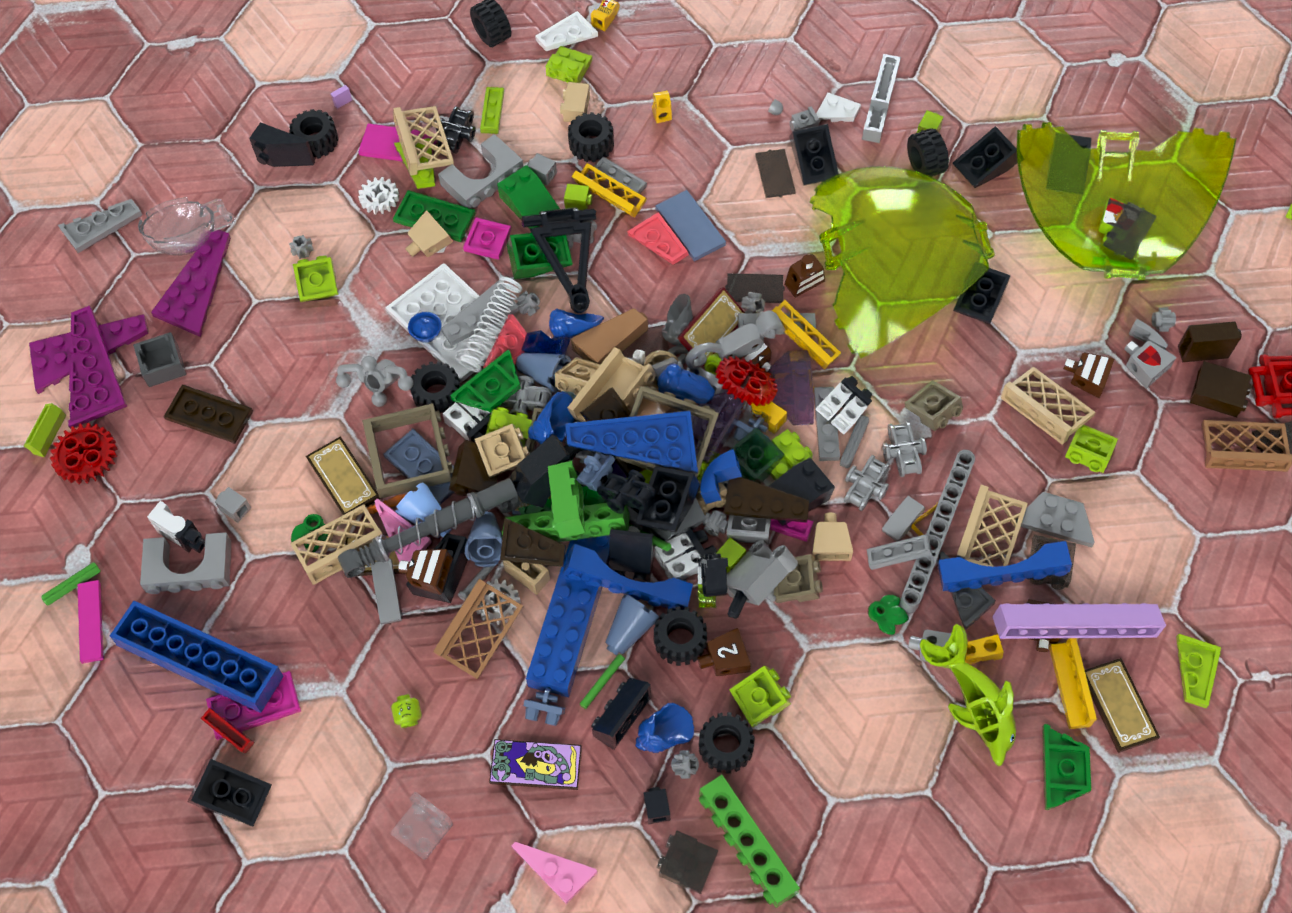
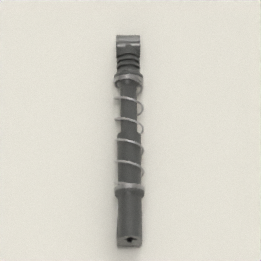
[338,478,520,578]

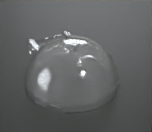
[138,197,235,256]

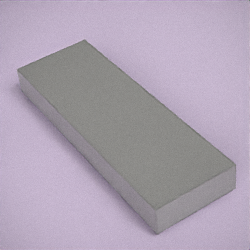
[592,157,647,198]
[867,534,932,570]
[370,559,402,625]

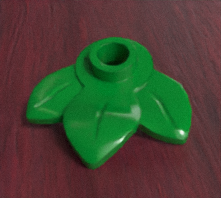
[291,514,332,553]
[868,595,909,635]

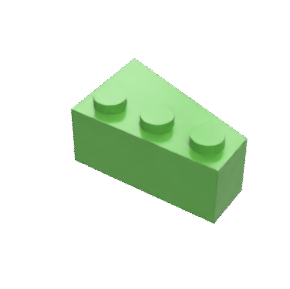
[548,461,585,539]

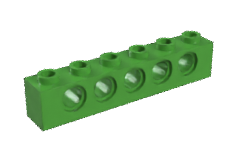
[502,503,630,542]
[698,775,800,908]

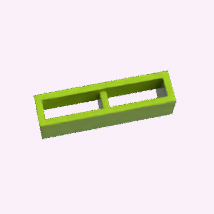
[24,403,66,457]

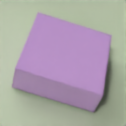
[331,85,352,109]

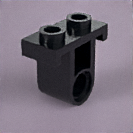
[698,553,728,597]

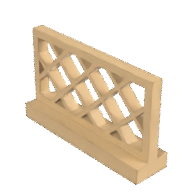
[393,106,453,176]
[1001,367,1096,445]
[956,485,1028,567]
[290,504,385,585]

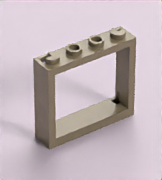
[615,386,719,478]
[362,404,453,499]

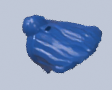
[549,308,604,346]
[658,364,715,404]
[528,392,575,444]
[635,703,694,753]

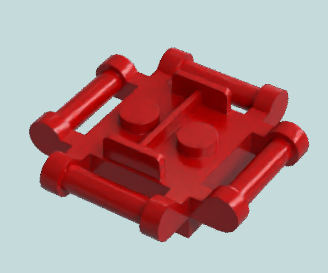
[1248,354,1292,418]

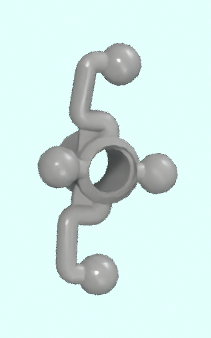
[336,356,413,407]

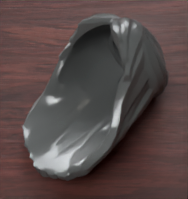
[662,294,693,345]

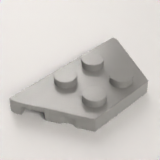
[1015,492,1094,548]

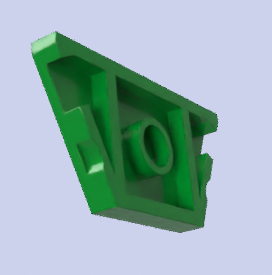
[450,350,521,412]
[1042,724,1091,810]

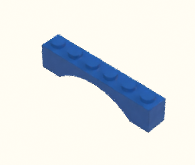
[938,541,1072,592]
[563,544,693,611]

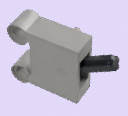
[727,540,798,619]

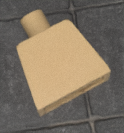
[405,211,453,257]
[812,512,853,561]

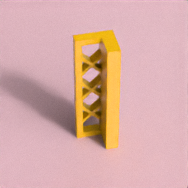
[572,163,647,218]
[772,300,841,370]
[1049,638,1097,729]

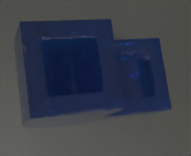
[522,330,570,355]

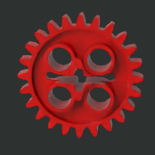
[715,356,778,407]
[50,423,118,485]

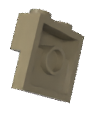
[905,380,963,431]
[774,554,823,603]

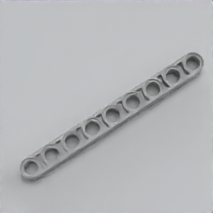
[899,450,975,614]

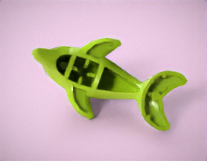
[920,624,1016,766]

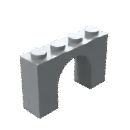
[438,134,524,209]
[140,532,231,594]

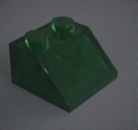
[728,427,785,484]

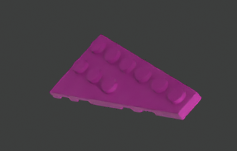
[151,227,231,337]
[68,305,127,429]
[29,314,149,394]

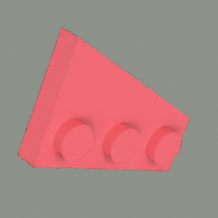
[627,212,689,265]
[483,314,535,368]

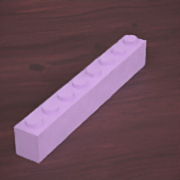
[993,603,1166,639]

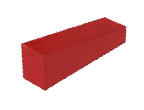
[200,708,255,753]

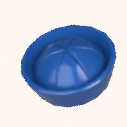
[408,312,442,343]

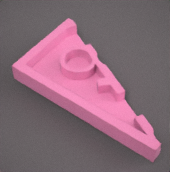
[374,499,432,562]
[512,842,598,904]

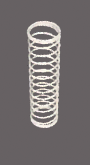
[458,277,522,373]

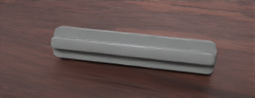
[840,415,869,468]

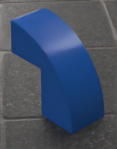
[700,449,742,504]

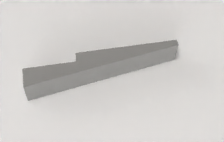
[862,54,901,143]

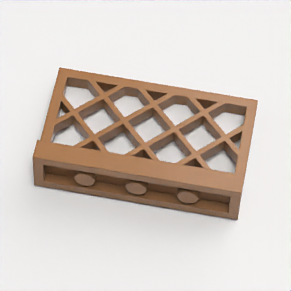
[1202,420,1292,472]
[433,579,524,679]

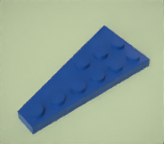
[565,411,698,474]

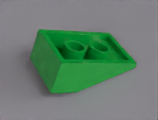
[497,165,560,229]
[507,233,573,279]

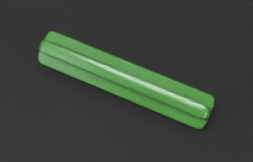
[41,562,100,606]

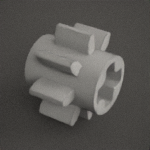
[289,235,314,259]
[516,291,540,316]
[741,292,765,313]
[1152,307,1176,332]
[702,510,728,536]
[671,750,699,779]

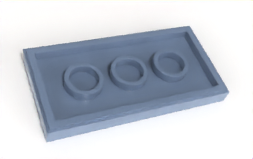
[655,190,726,262]
[383,429,454,505]

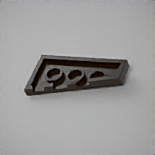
[724,477,809,523]

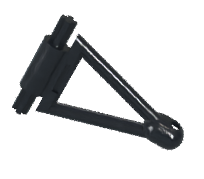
[521,208,596,313]

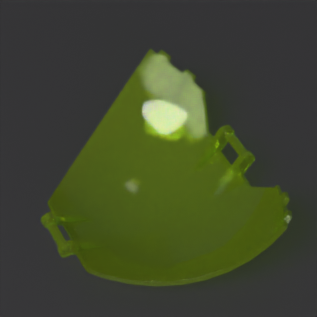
[1017,122,1237,280]
[809,166,995,358]

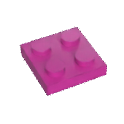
[463,218,511,260]

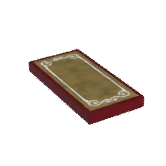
[677,287,745,367]

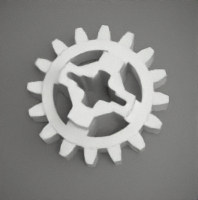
[358,177,399,215]
[476,579,521,625]

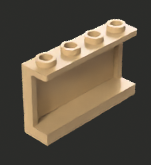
[567,347,657,422]

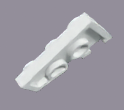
[535,11,598,51]

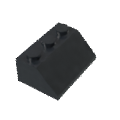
[591,677,651,750]

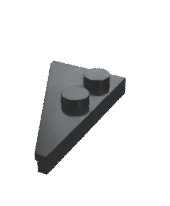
[938,551,996,630]

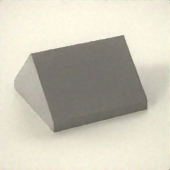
[727,515,771,544]

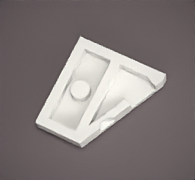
[816,93,861,122]

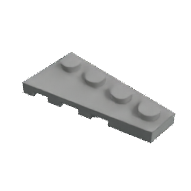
[58,199,143,253]
[441,280,519,346]

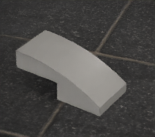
[1129,319,1168,350]
[882,496,925,542]

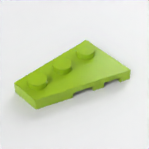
[1176,633,1221,708]

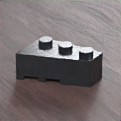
[406,533,468,603]

